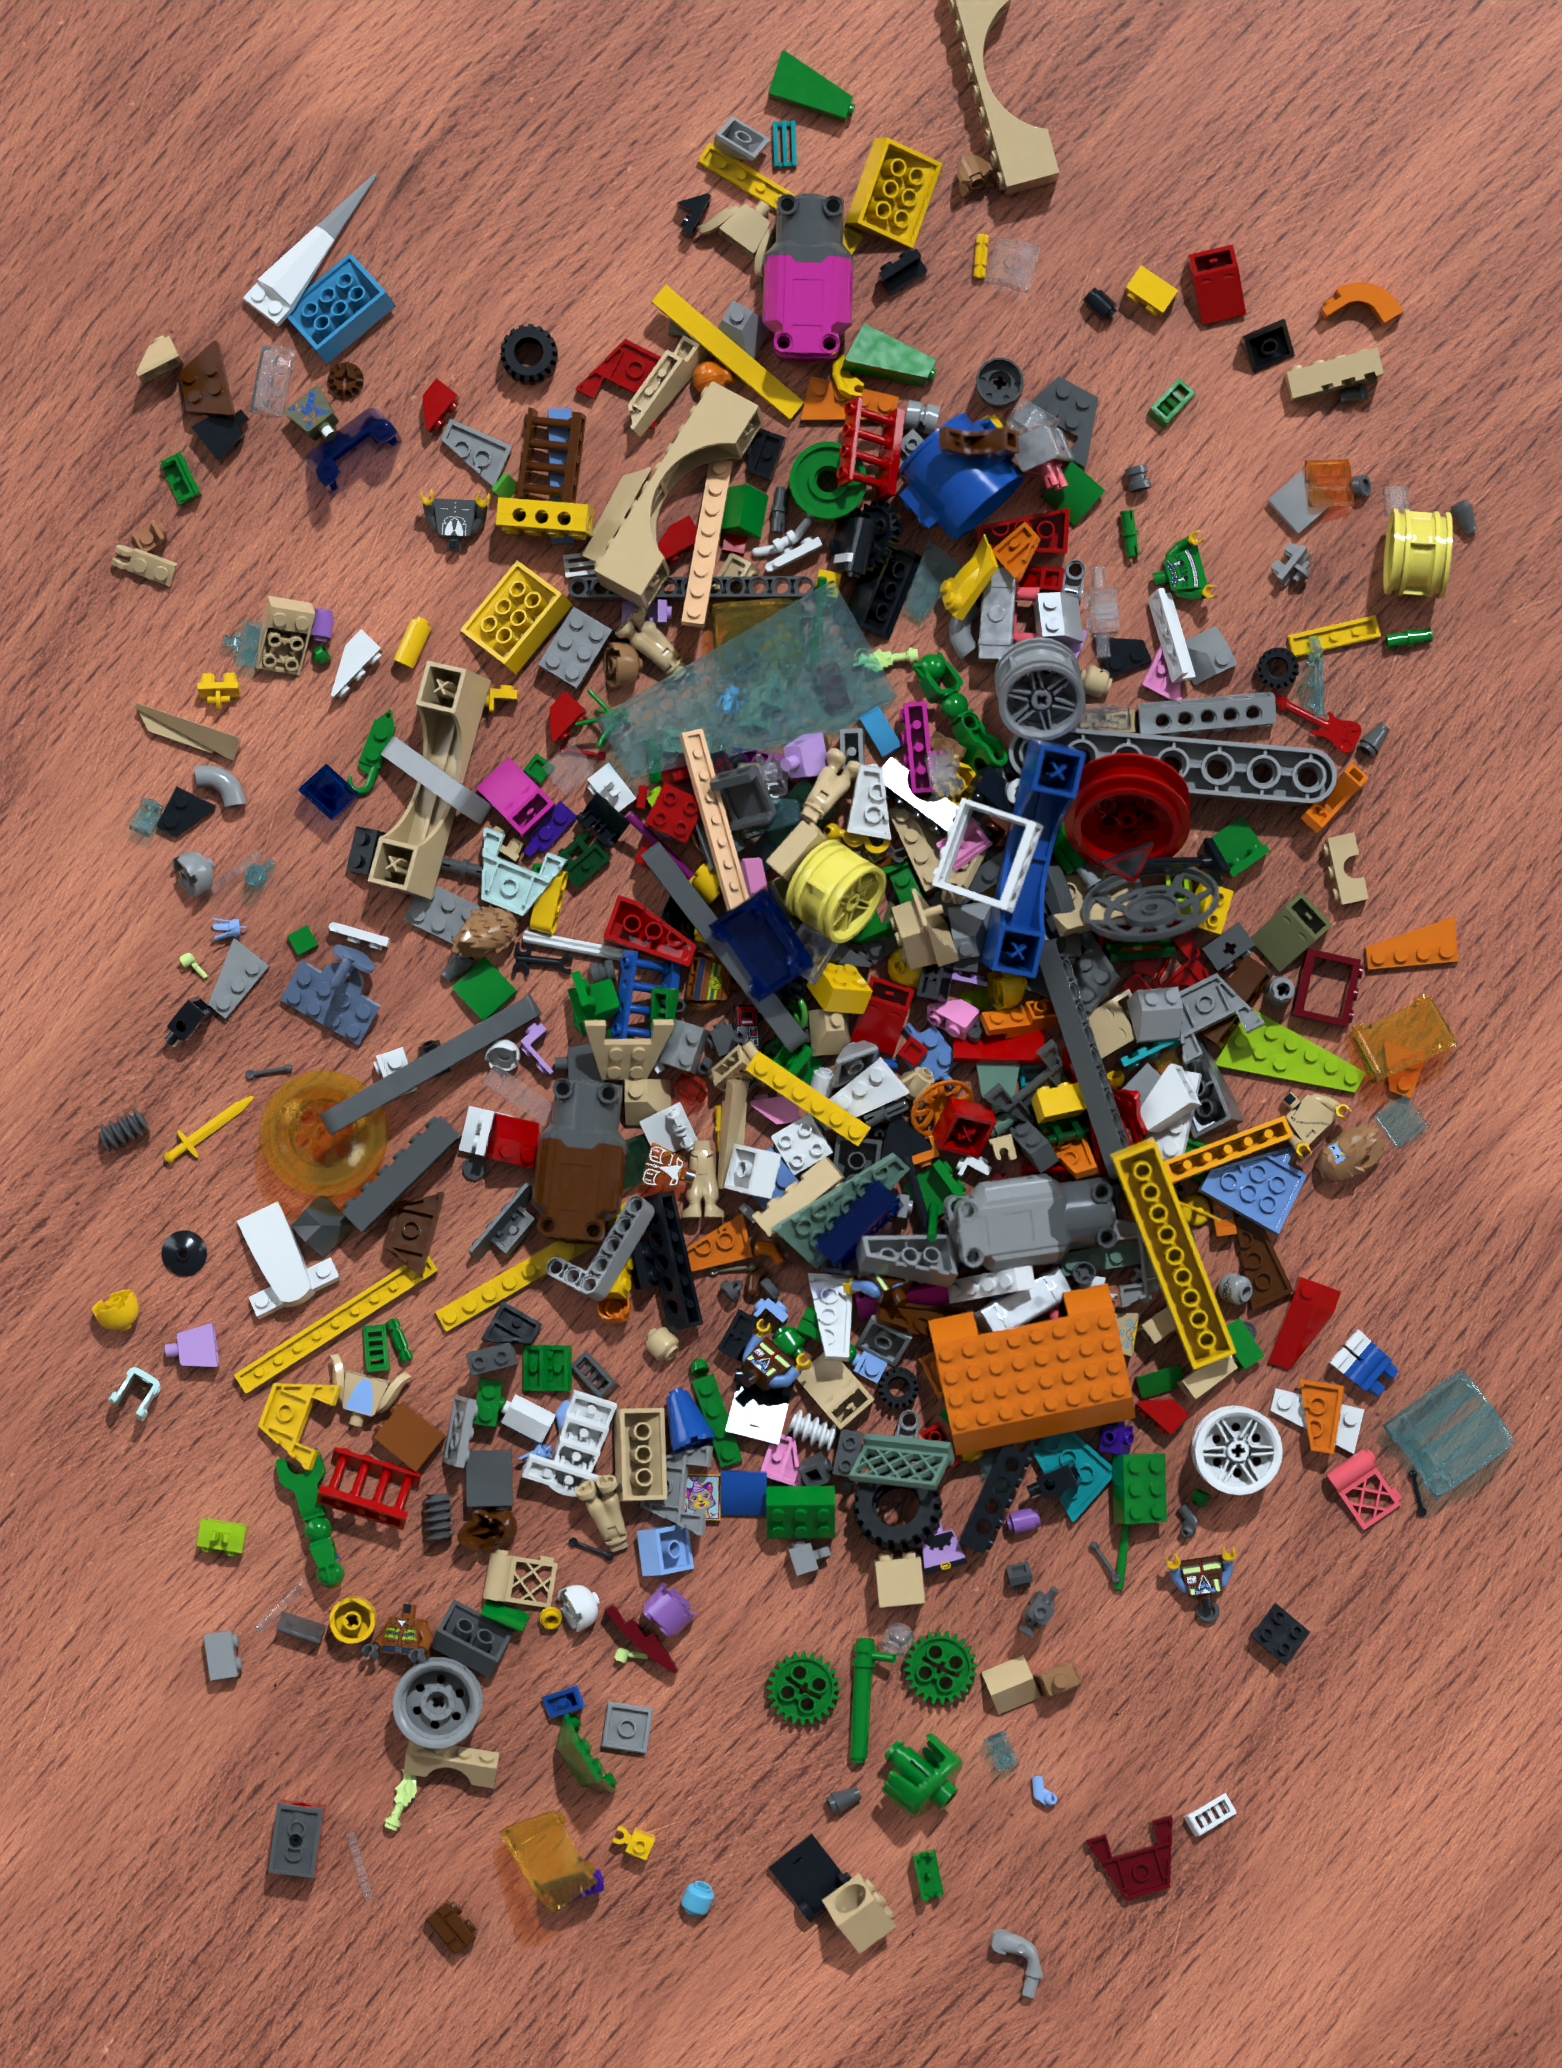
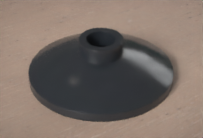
[161,1230,207,1276]

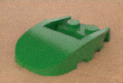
[849,862,925,945]

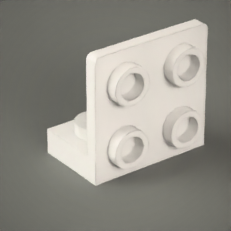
[771,1113,835,1175]

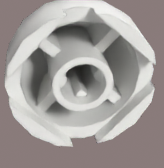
[558,1585,600,1632]

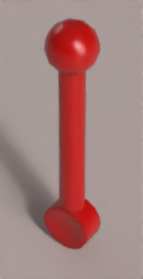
[559,744,606,761]
[1151,943,1178,987]

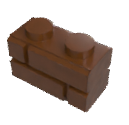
[425,1900,477,1955]

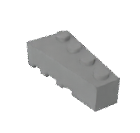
[855,1234,958,1288]

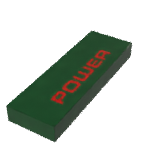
[1103,938,1176,962]

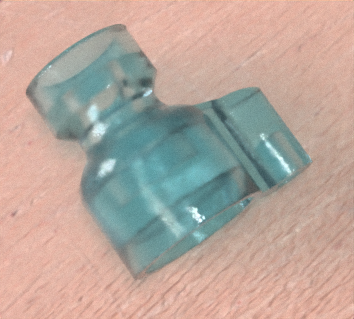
[245,859,276,887]

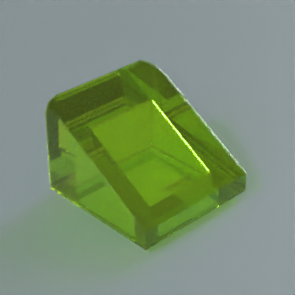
[960,987,991,1012]

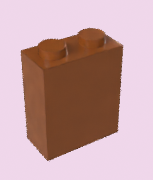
[373,1401,446,1472]

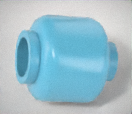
[681,1881,714,1917]

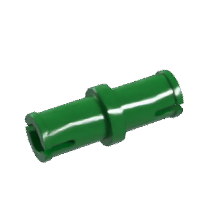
[1120,510,1140,557]
[1385,628,1433,649]

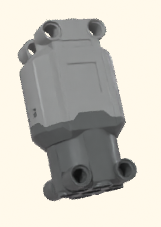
[943,1174,1117,1272]

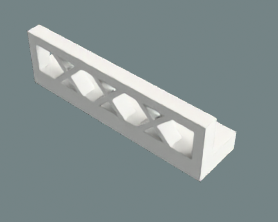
[1147,588,1196,683]

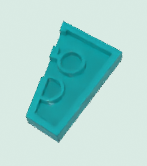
[1117,1031,1181,1070]

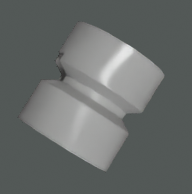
[903,400,940,435]

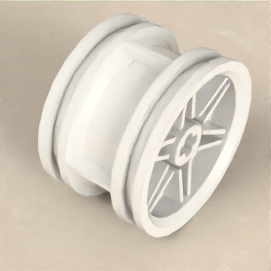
[1191,1405,1283,1495]

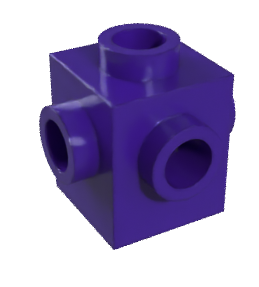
[1099,1421,1134,1455]

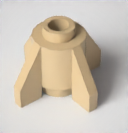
[900,1067,934,1110]

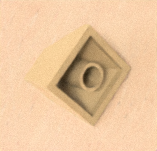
[136,335,184,384]
[808,1009,851,1056]
[625,1079,671,1126]

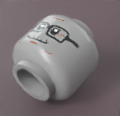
[1218,1273,1253,1305]

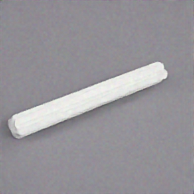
[522,930,632,961]

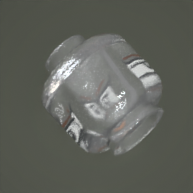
[881,1623,914,1657]

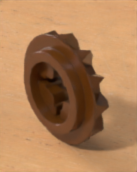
[327,362,364,398]

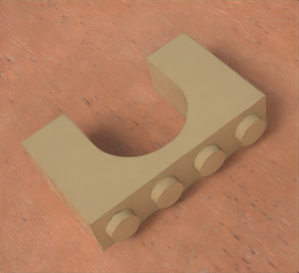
[766,820,828,881]
[1137,1305,1238,1401]

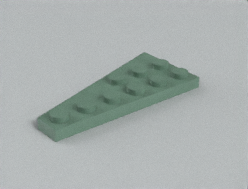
[772,1153,910,1269]

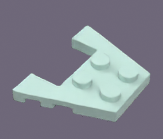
[481,827,567,916]

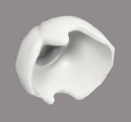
[484,1039,520,1071]

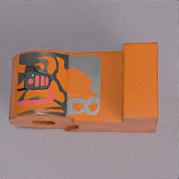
[1211,1199,1237,1237]

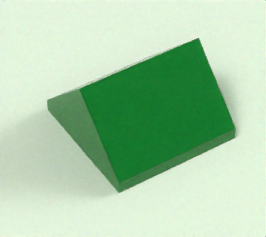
[721,484,769,539]

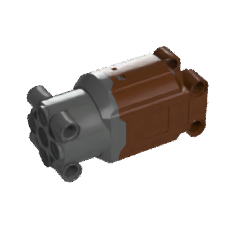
[531,1078,628,1245]

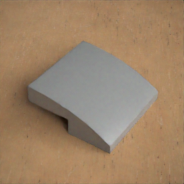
[1267,469,1333,535]

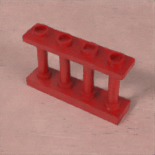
[837,396,905,501]
[316,1447,421,1530]

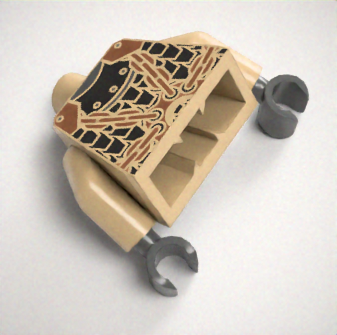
[697,1025,767,1093]

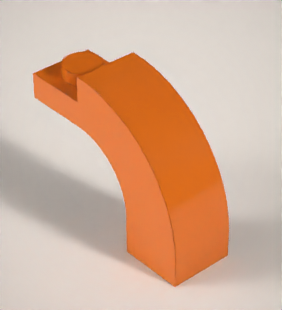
[1320,282,1404,327]
[1301,762,1369,833]

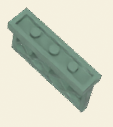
[849,1433,955,1490]

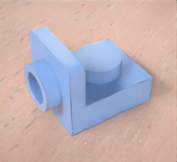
[851,1350,888,1383]

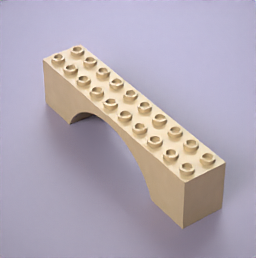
[948,0,1059,196]
[594,381,764,610]
[368,661,491,900]

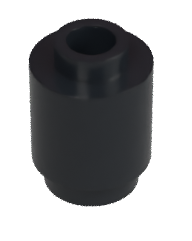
[1083,287,1117,320]

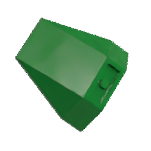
[556,1712,618,1793]

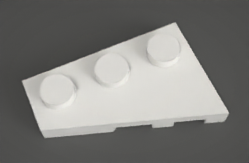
[846,764,891,840]

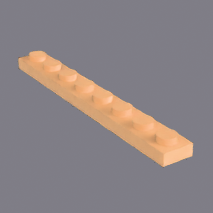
[681,460,733,628]
[679,728,751,911]

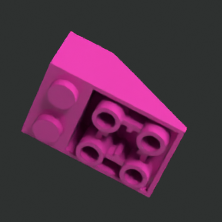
[476,757,556,837]

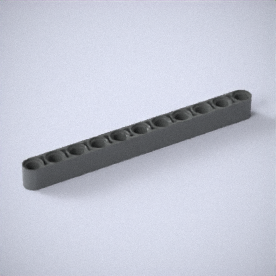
[568,576,816,602]
[640,841,809,1053]
[1039,937,1130,1181]
[319,994,542,1135]

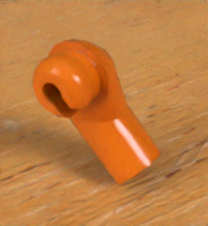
[752,1241,785,1266]

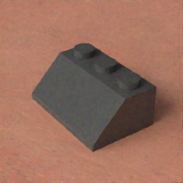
[431,1600,514,1678]

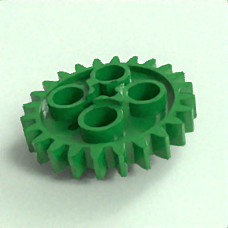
[903,1629,978,1705]
[766,1650,840,1725]

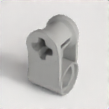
[1059,560,1086,605]
[895,1408,919,1439]

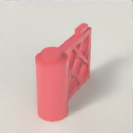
[1326,1449,1402,1530]

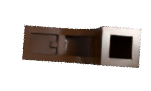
[939,426,1019,459]

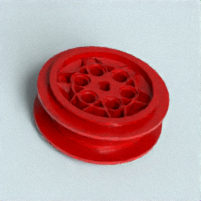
[1064,753,1191,870]

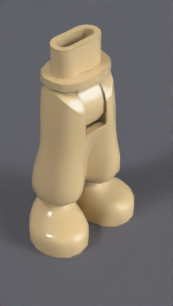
[615,606,688,680]
[800,748,860,824]
[681,1140,724,1219]
[575,1475,628,1552]

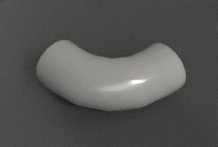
[948,603,980,659]
[195,765,247,808]

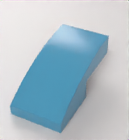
[858,705,902,758]

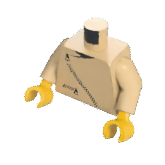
[1281,1091,1352,1160]

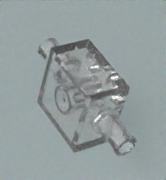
[1083,566,1120,658]

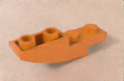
[980,999,1059,1039]

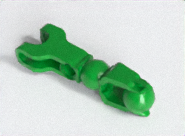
[912,651,1009,773]
[276,1448,345,1588]

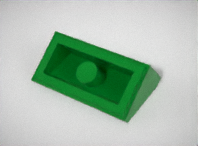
[1135,1364,1183,1399]
[480,1599,529,1632]

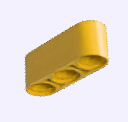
[530,870,568,935]

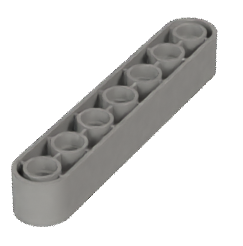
[1007,728,1337,807]

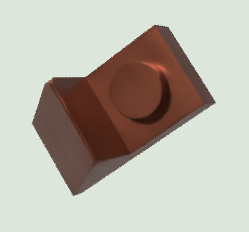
[981,814,1010,849]

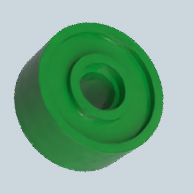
[789,441,867,523]

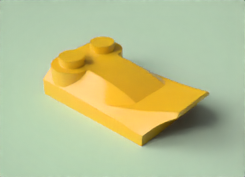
[940,534,998,621]

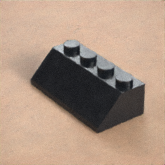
[842,543,922,640]

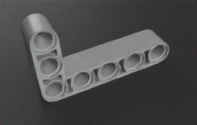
[381,736,493,824]
[546,1195,654,1301]

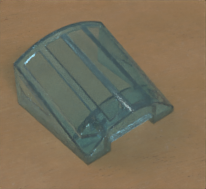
[1382,1368,1516,1500]

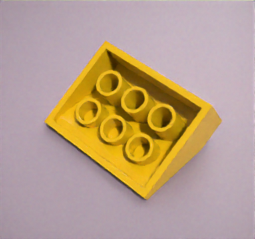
[845,137,943,248]
[460,560,573,675]

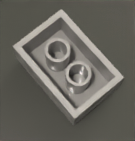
[538,606,613,691]

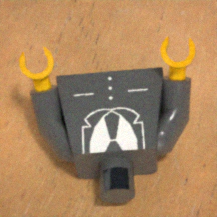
[420,489,491,551]

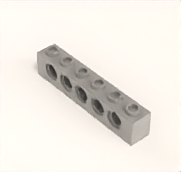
[1137,691,1276,736]

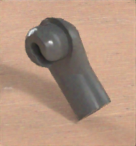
[1177,1503,1198,1538]

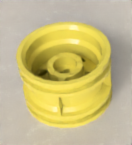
[1383,508,1452,599]
[786,840,886,943]

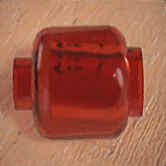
[673,1072,708,1106]

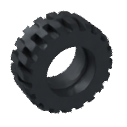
[853,1463,943,1553]

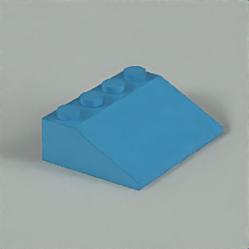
[287,253,396,364]

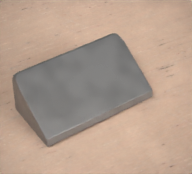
[276,1612,326,1644]

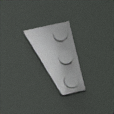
[441,419,513,487]
[208,938,270,1019]

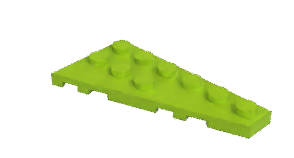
[1215,1008,1366,1093]

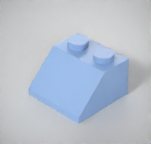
[637,1525,694,1576]

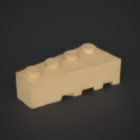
[1284,347,1384,402]
[752,1157,846,1238]

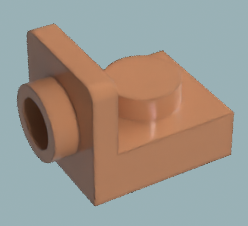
[132,519,168,552]

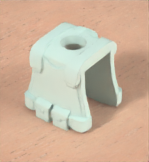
[108,1367,161,1422]

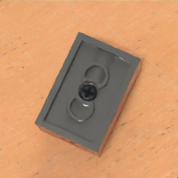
[268,1799,326,1878]

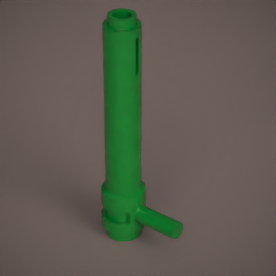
[849,1638,896,1763]

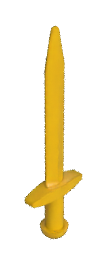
[164,1096,254,1163]

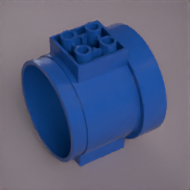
[898,413,1026,541]

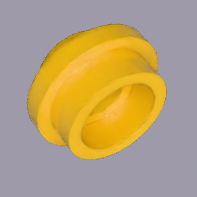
[539,1607,562,1629]

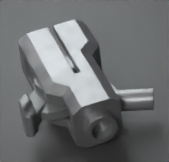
[1018,1586,1059,1639]

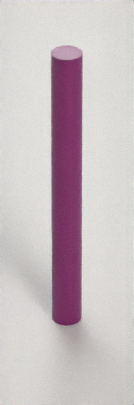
[625,811,694,880]

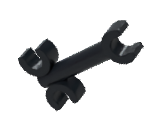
[512,942,573,976]

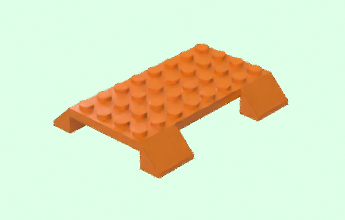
[928,1283,1136,1455]

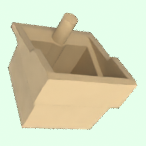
[890,889,959,970]

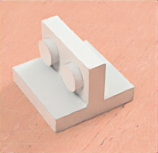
[459,1106,514,1156]

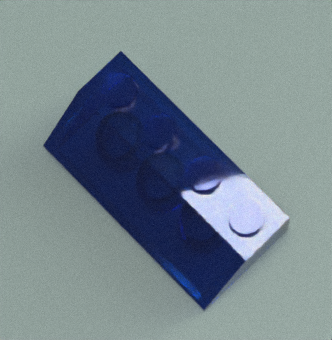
[815,1180,904,1271]

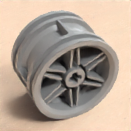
[994,637,1086,741]
[393,1656,483,1749]

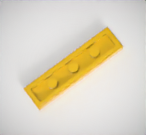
[1287,615,1381,657]

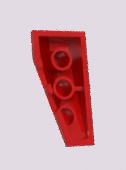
[1268,1276,1341,1370]

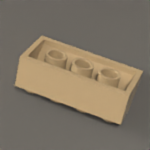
[887,796,943,897]
[614,1408,667,1502]

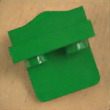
[567,970,621,1037]
[762,1036,822,1084]

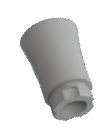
[1263,976,1295,1007]

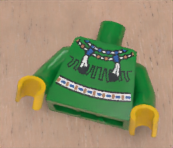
[1152,530,1218,601]

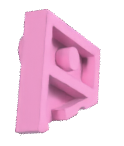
[1140,644,1182,700]
[761,1434,802,1486]

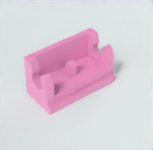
[936,817,993,871]

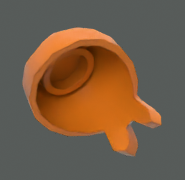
[692,361,737,393]
[596,1298,631,1325]

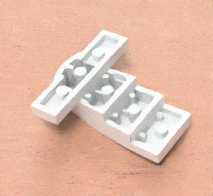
[237,1201,341,1319]
[522,1390,617,1497]

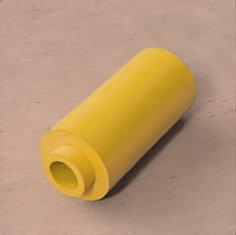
[393,616,432,669]

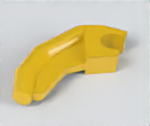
[832,354,864,400]

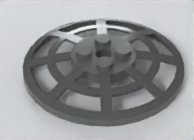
[1082,867,1219,941]

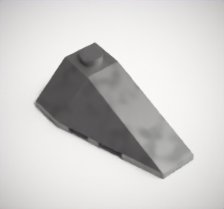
[1181,1037,1244,1139]

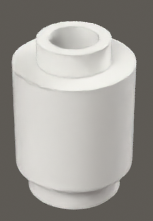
[810,1067,833,1098]

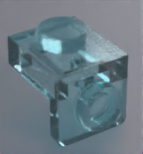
[129,797,163,838]
[984,1730,1019,1771]

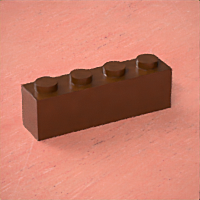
[1199,955,1273,1049]

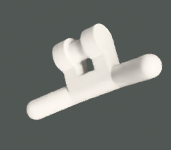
[752,518,812,557]

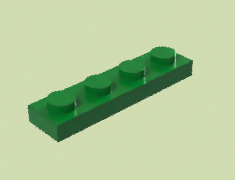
[692,1373,743,1467]

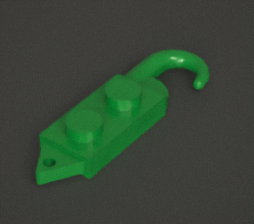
[347,709,396,795]

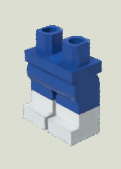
[1329,1329,1399,1396]

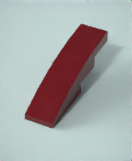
[605,1603,679,1673]

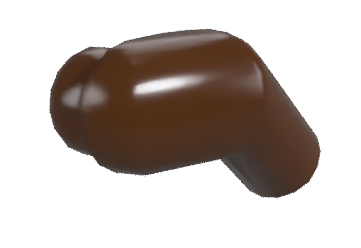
[745,1265,769,1299]

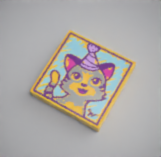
[684,1474,721,1521]

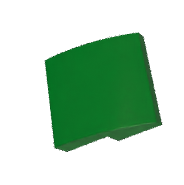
[1040,461,1105,526]
[452,956,518,1021]
[523,1345,572,1391]

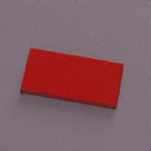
[953,1030,1044,1065]

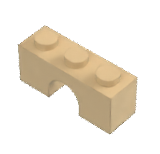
[1323,832,1369,906]

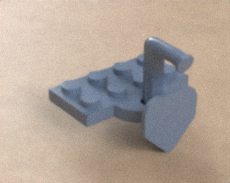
[280,944,381,1045]

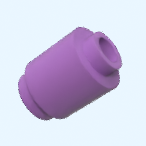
[310,608,334,643]
[1006,1508,1041,1535]

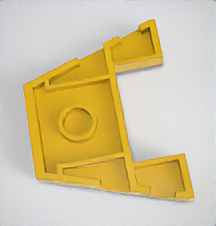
[258,1383,342,1471]

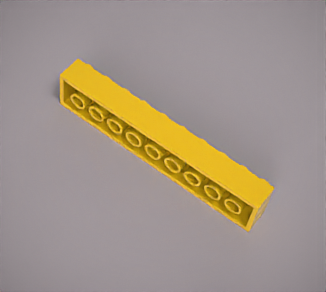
[1110,1138,1236,1369]

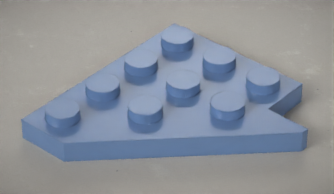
[1198,1146,1307,1235]

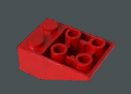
[1187,244,1246,325]
[850,975,915,1055]

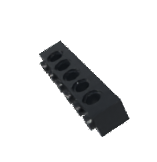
[641,1191,703,1332]
[958,1438,1041,1554]

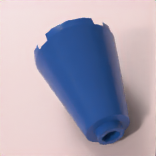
[666,1388,715,1454]

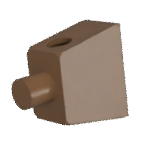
[1034,1658,1083,1697]

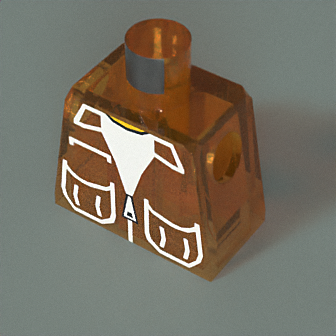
[640,1143,696,1189]

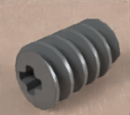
[100,1108,151,1152]
[423,1493,454,1541]

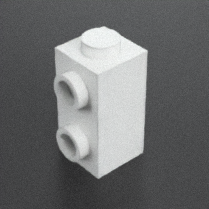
[501,1394,556,1443]

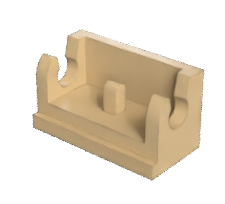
[987,1134,1017,1161]

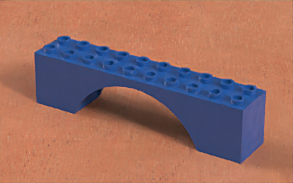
[980,738,1086,978]

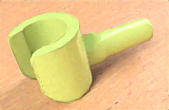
[180,953,208,979]
[614,1648,648,1663]

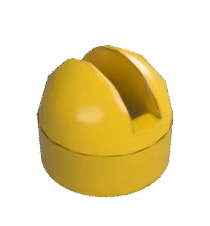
[1107,1070,1125,1090]

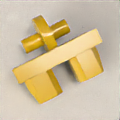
[197,673,241,709]

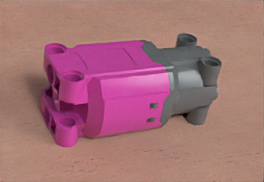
[762,193,854,362]

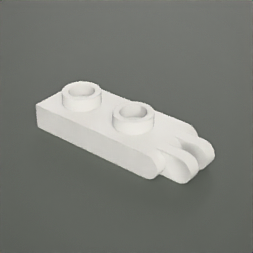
[765,536,823,573]
[329,922,391,950]

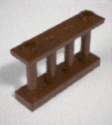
[515,408,586,503]

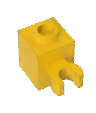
[612,1826,656,1860]

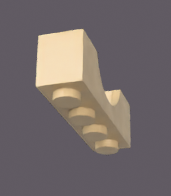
[404,1740,500,1788]

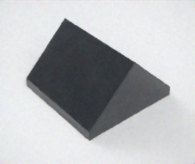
[1240,319,1295,373]

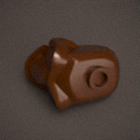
[457,1509,518,1553]

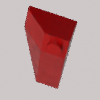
[603,895,697,967]

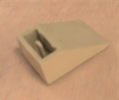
[255,596,315,675]
[1087,989,1136,1059]
[797,1352,875,1430]

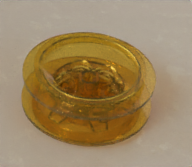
[260,1070,388,1196]

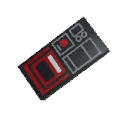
[733,1004,760,1050]

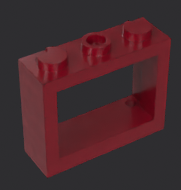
[1291,948,1364,1027]

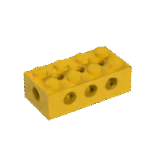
[496,497,595,540]

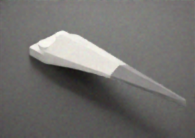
[243,173,377,327]

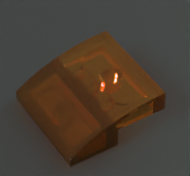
[1305,459,1354,507]

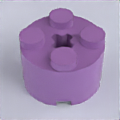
[643,1583,696,1637]

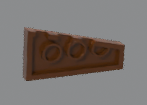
[1234,1215,1294,1311]
[875,1301,963,1342]

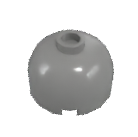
[172,851,215,898]

